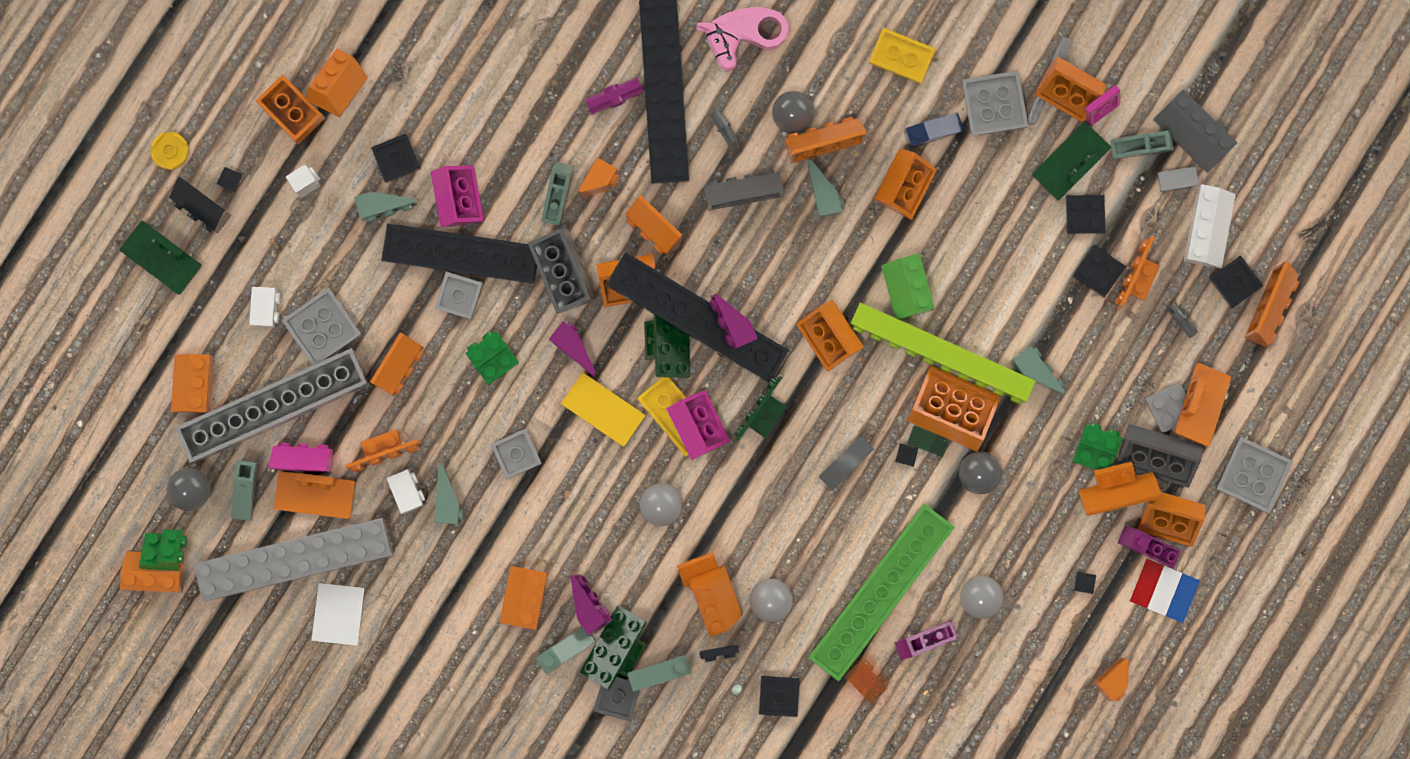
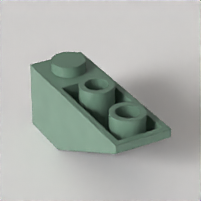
[354,192,417,223]
[1011,346,1066,395]
[231,460,259,521]

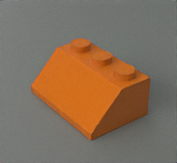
[306,48,368,118]
[1035,56,1106,123]
[874,148,937,220]
[625,195,683,256]
[596,254,656,307]
[796,299,864,372]
[370,332,424,396]
[171,354,213,414]
[1137,492,1206,547]
[120,551,185,593]
[688,565,743,637]
[499,566,548,630]

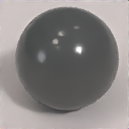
[772,91,815,134]
[959,451,1002,495]
[166,468,211,511]

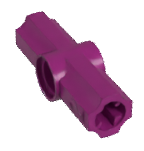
[585,77,644,115]

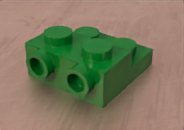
[465,331,519,386]
[1072,423,1123,470]
[139,529,187,571]

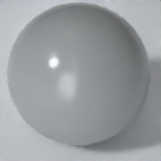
[639,483,683,526]
[960,576,1004,619]
[750,579,793,622]

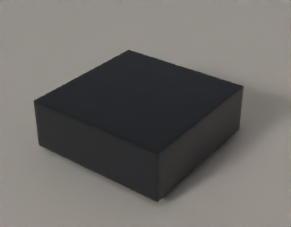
[217,167,243,192]
[895,443,918,467]
[1073,572,1096,594]

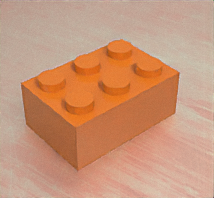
[255,74,325,145]

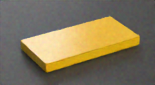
[561,372,646,447]
[637,378,689,457]

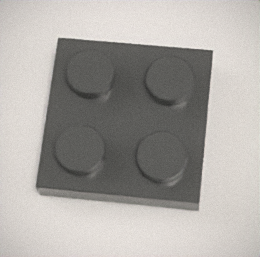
[593,677,640,722]

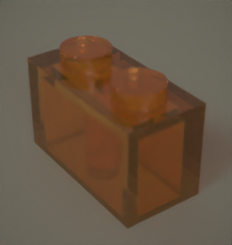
[843,660,888,704]

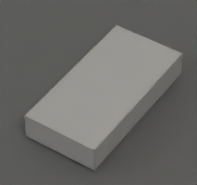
[1157,166,1199,192]

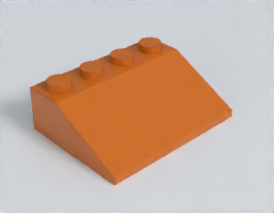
[784,117,867,164]
[1244,261,1299,347]
[907,366,1001,452]

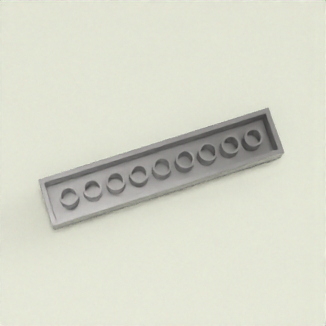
[175,348,369,464]
[194,518,394,602]

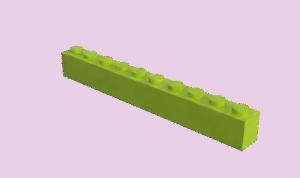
[850,303,1036,405]

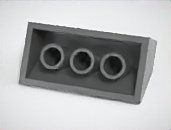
[1153,90,1237,173]
[704,170,784,211]
[528,228,597,314]
[1115,424,1203,488]

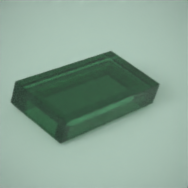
[907,426,949,458]

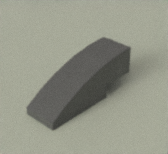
[819,435,874,491]

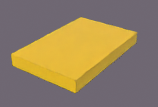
[869,28,936,84]

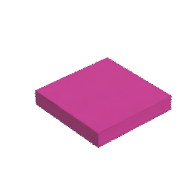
[1085,85,1120,126]

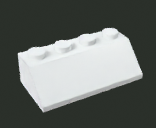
[1184,184,1236,269]

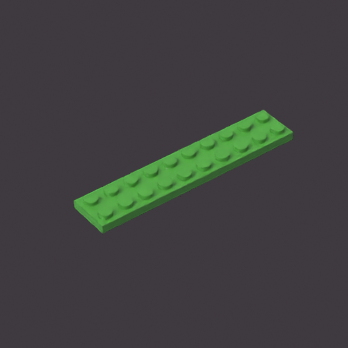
[808,504,955,681]

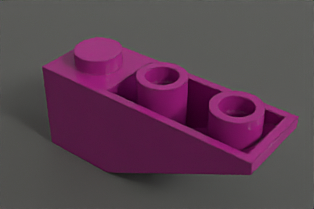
[710,294,758,349]
[1118,526,1181,568]
[570,574,612,635]

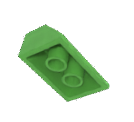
[881,253,935,320]

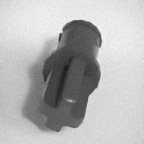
[710,109,738,146]
[1166,302,1198,338]

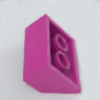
[430,165,484,227]
[666,390,731,460]
[269,443,333,473]

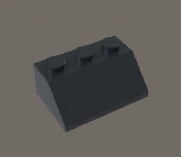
[169,176,232,233]

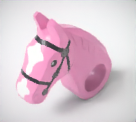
[696,7,789,72]

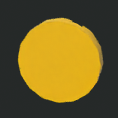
[150,132,189,170]

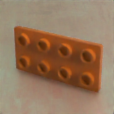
[1114,235,1160,310]
[1174,363,1231,447]
[345,429,423,473]
[1078,462,1162,516]
[274,471,355,519]

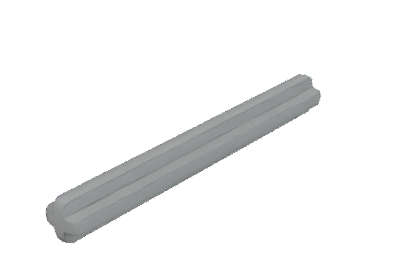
[1027,37,1071,125]

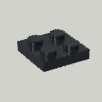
[371,133,421,183]
[1065,195,1106,234]
[1072,245,1126,298]
[1209,255,1263,309]
[699,644,739,662]
[759,676,800,717]

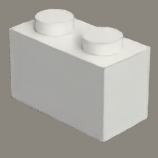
[286,165,320,198]
[249,287,281,328]
[387,469,425,514]

